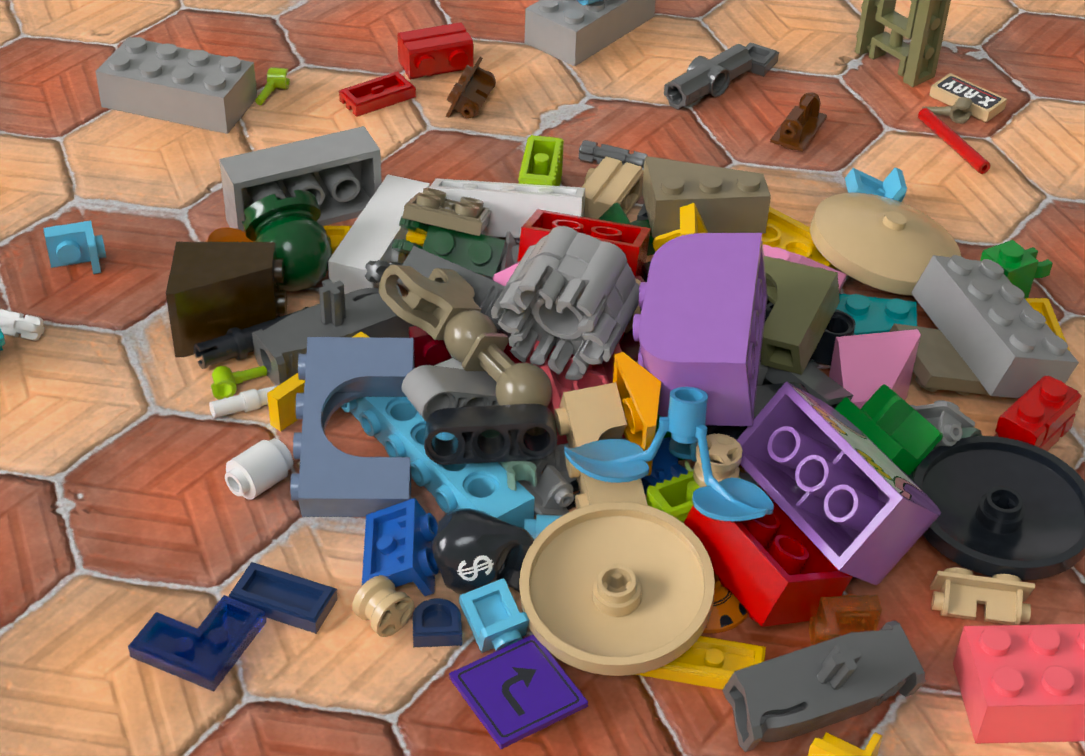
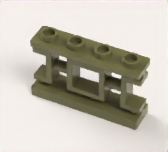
[855,0,951,87]

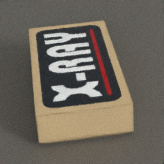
[929,73,1007,122]

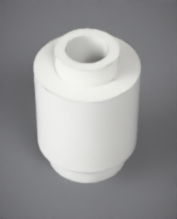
[225,438,293,500]

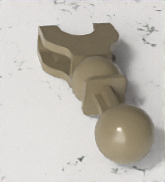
[379,265,552,407]

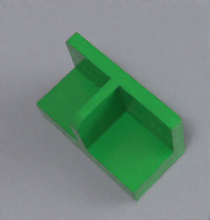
[835,384,943,475]

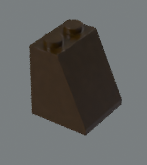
[166,242,287,357]

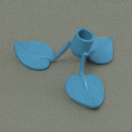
[564,387,774,521]

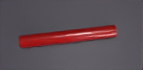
[918,108,991,174]

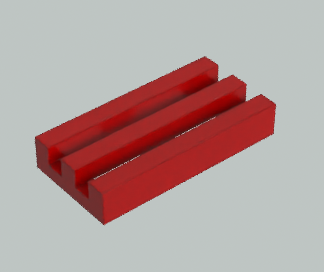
[339,71,416,117]

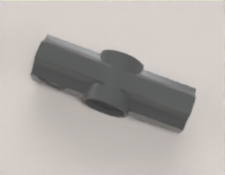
[664,44,753,110]

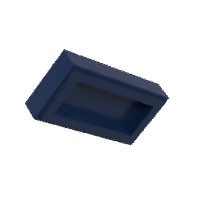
[229,562,338,634]

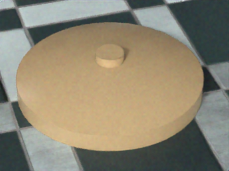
[810,193,961,295]
[519,502,715,676]

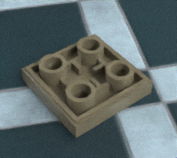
[402,188,491,236]
[889,323,990,395]

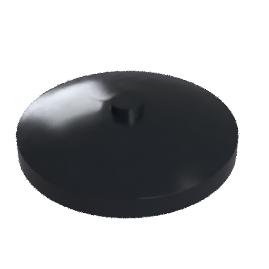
[913,436,1085,581]

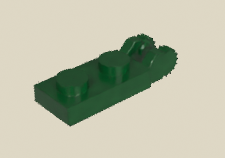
[392,216,507,280]

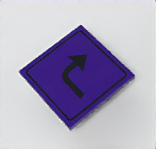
[449,634,588,749]

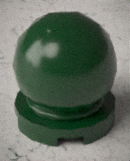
[242,190,332,292]

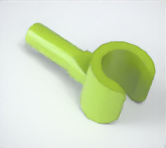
[255,67,290,105]
[211,366,267,400]

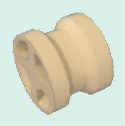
[693,434,743,487]
[352,575,414,637]

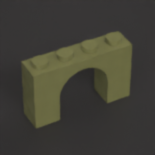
[640,256,840,375]

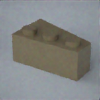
[642,156,771,238]

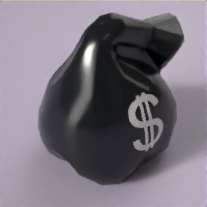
[432,508,534,594]

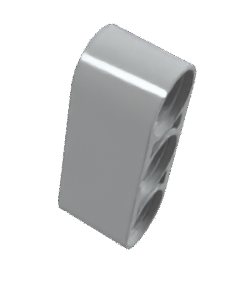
[402,365,499,421]

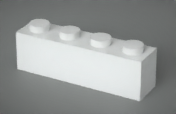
[328,174,430,294]
[430,178,585,243]

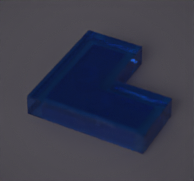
[128,595,266,692]

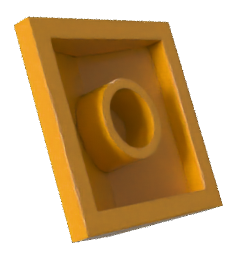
[613,352,661,476]

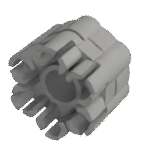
[491,226,639,380]

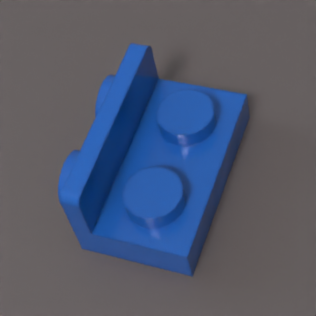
[362,498,439,596]

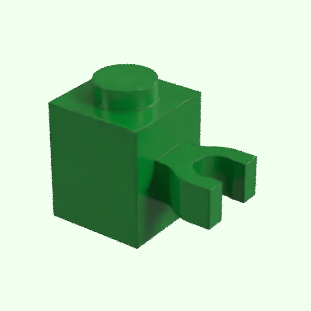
[980,240,1053,298]

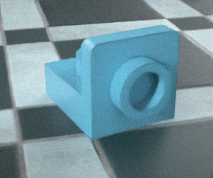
[43,220,106,274]

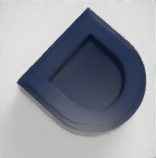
[413,598,462,648]

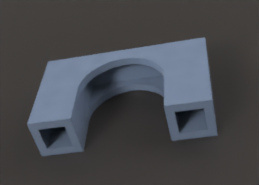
[290,337,415,517]

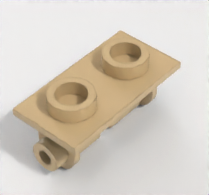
[930,567,1035,625]

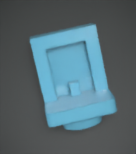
[845,167,907,202]
[459,578,529,653]

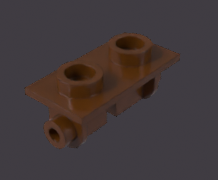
[446,57,496,118]
[770,92,827,152]

